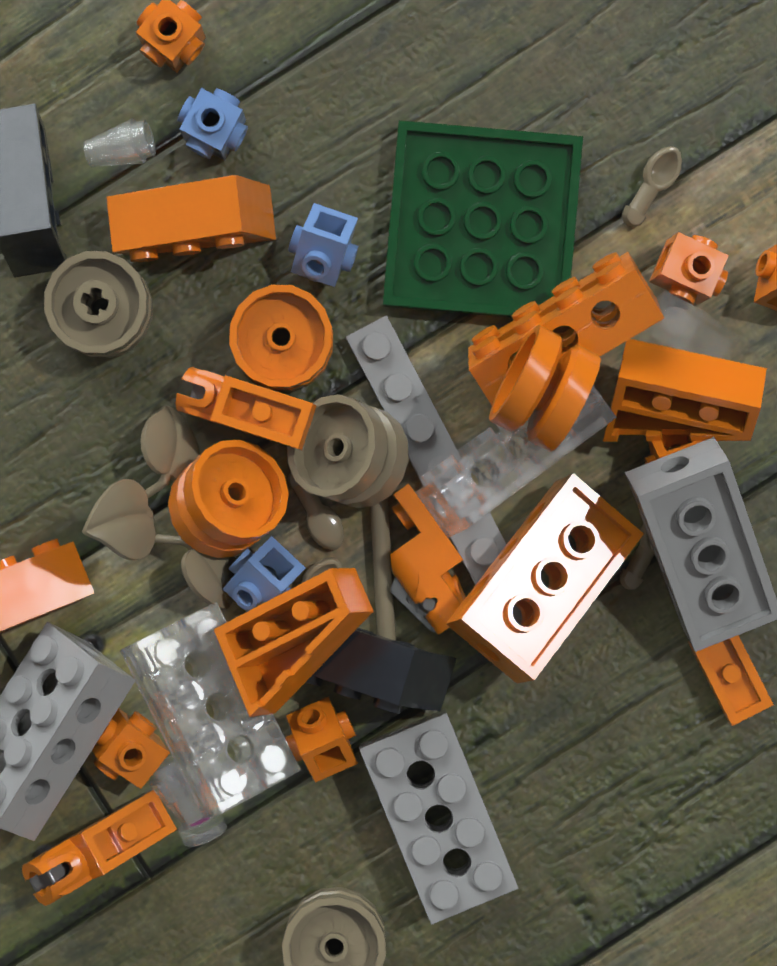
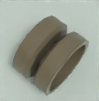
[44,251,153,358]
[287,394,409,508]
[282,887,386,966]

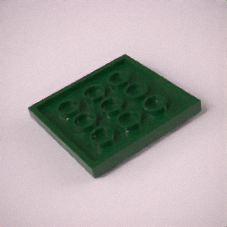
[383,120,583,318]

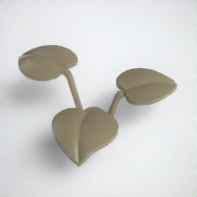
[82,405,236,610]

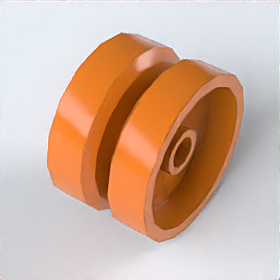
[229,285,333,391]
[489,324,601,452]
[168,440,289,558]

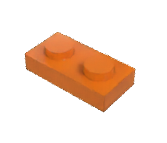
[688,635,774,726]

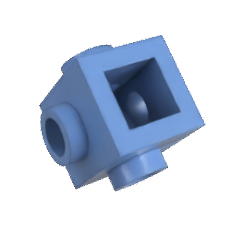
[177,88,248,161]
[288,203,359,287]
[223,536,305,612]

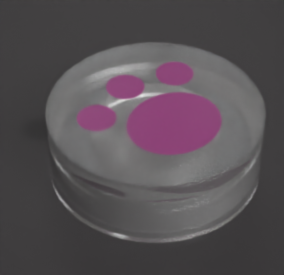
[178,810,227,847]

